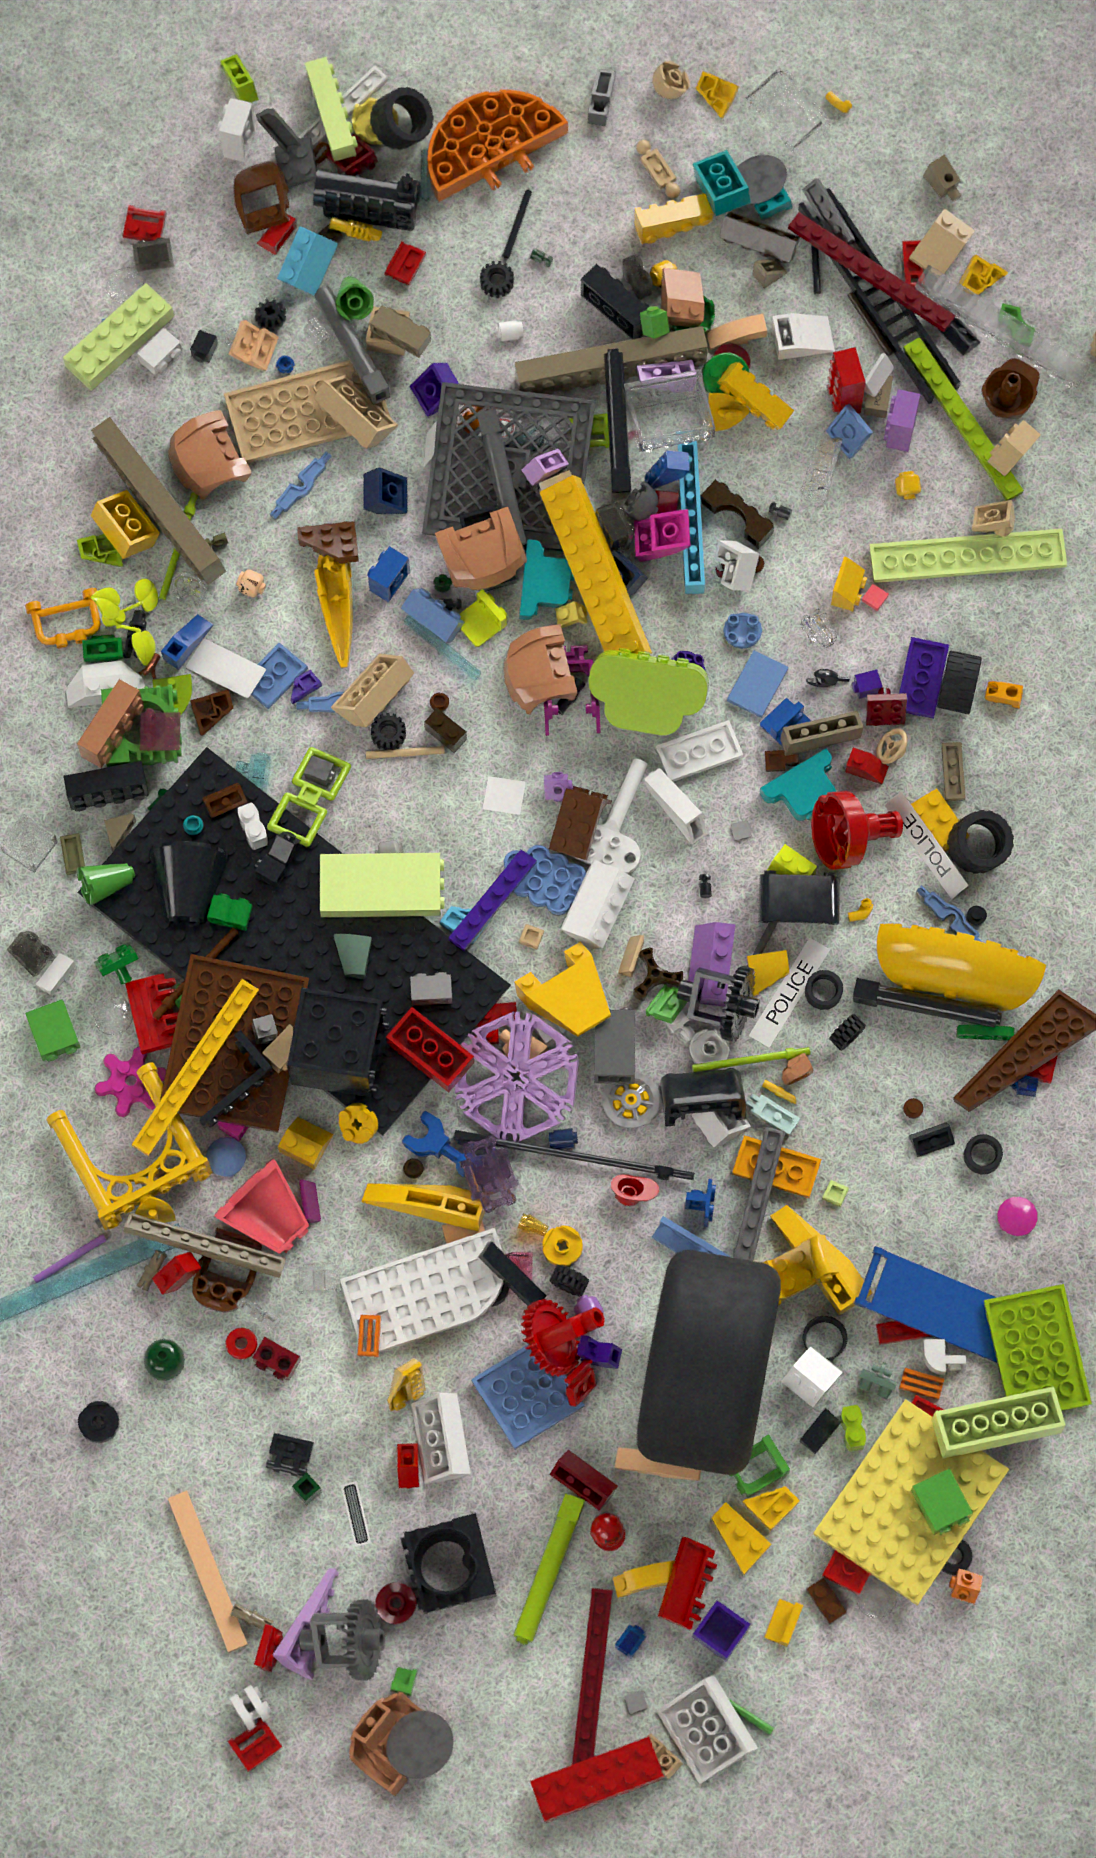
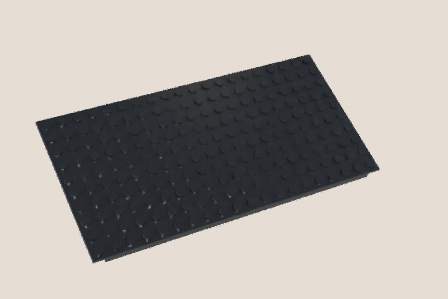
[77,747,511,1136]

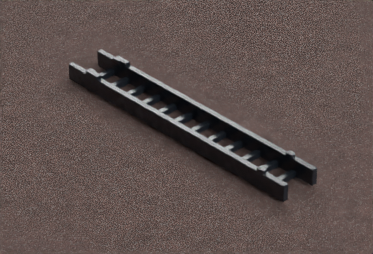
[798,187,961,404]

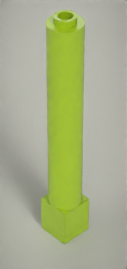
[513,1493,585,1645]

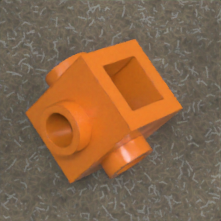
[949,1569,983,1604]

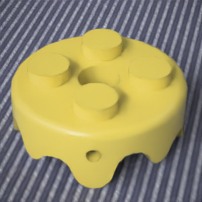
[352,97,399,145]

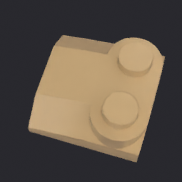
[972,500,1015,537]

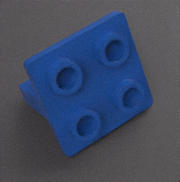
[760,698,811,747]
[685,1178,716,1227]

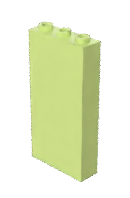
[320,853,445,917]

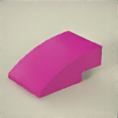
[634,509,691,562]

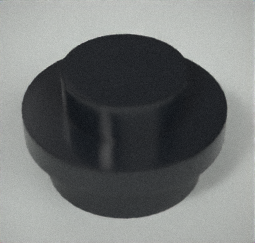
[967,905,987,925]

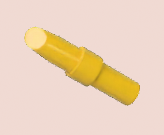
[762,1079,797,1104]

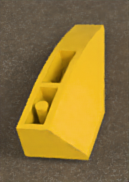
[362,1183,490,1232]
[770,1205,873,1316]
[387,1358,426,1411]

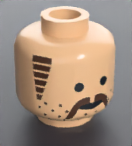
[236,569,266,598]

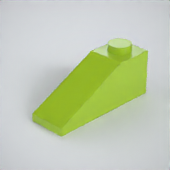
[220,54,259,103]

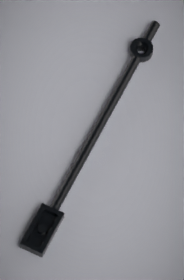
[454,1130,695,1181]

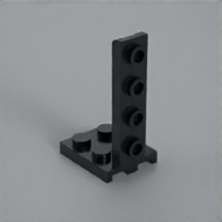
[200,1030,274,1129]

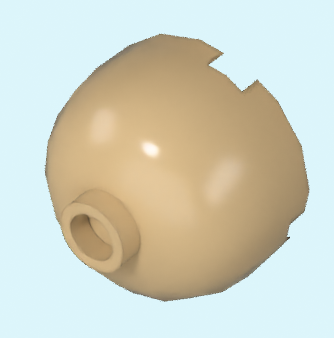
[652,61,690,99]

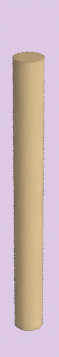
[366,746,445,759]

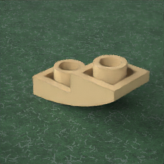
[647,1733,683,1779]

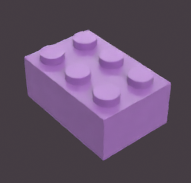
[883,389,920,452]

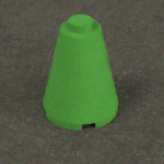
[336,276,374,320]
[77,863,135,905]

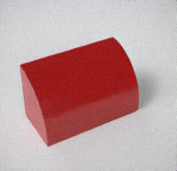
[257,214,297,255]

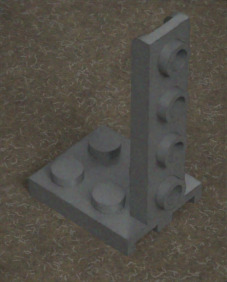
[256,108,318,189]

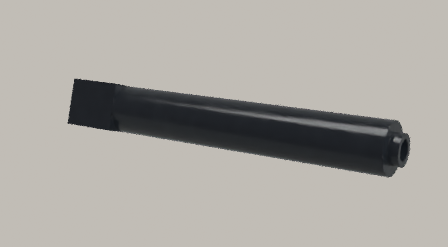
[604,349,632,494]
[853,978,1002,1028]

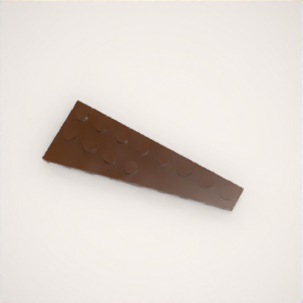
[953,989,1096,1112]

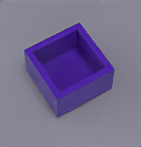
[692,1600,751,1662]

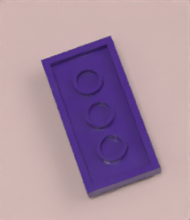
[899,637,949,719]

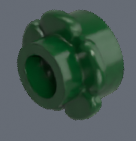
[433,574,452,593]

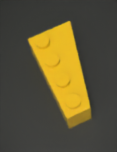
[634,193,713,244]
[717,362,795,430]

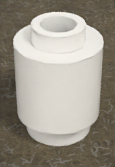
[495,320,524,342]

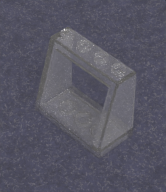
[625,369,715,452]

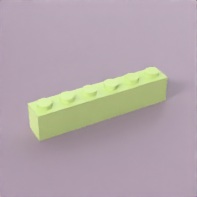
[305,57,358,161]

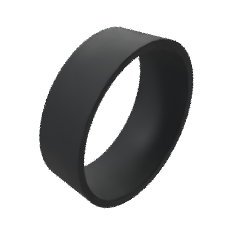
[803,1315,848,1360]

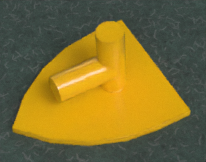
[707,393,750,432]
[135,1196,176,1223]

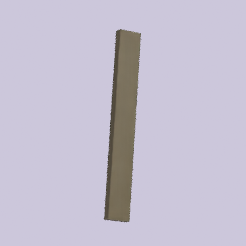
[123,1212,286,1278]

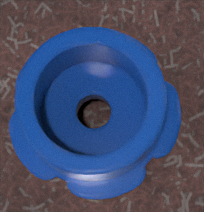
[276,355,295,374]

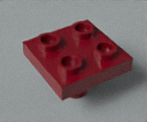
[865,688,907,726]

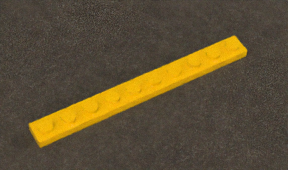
[131,979,259,1156]

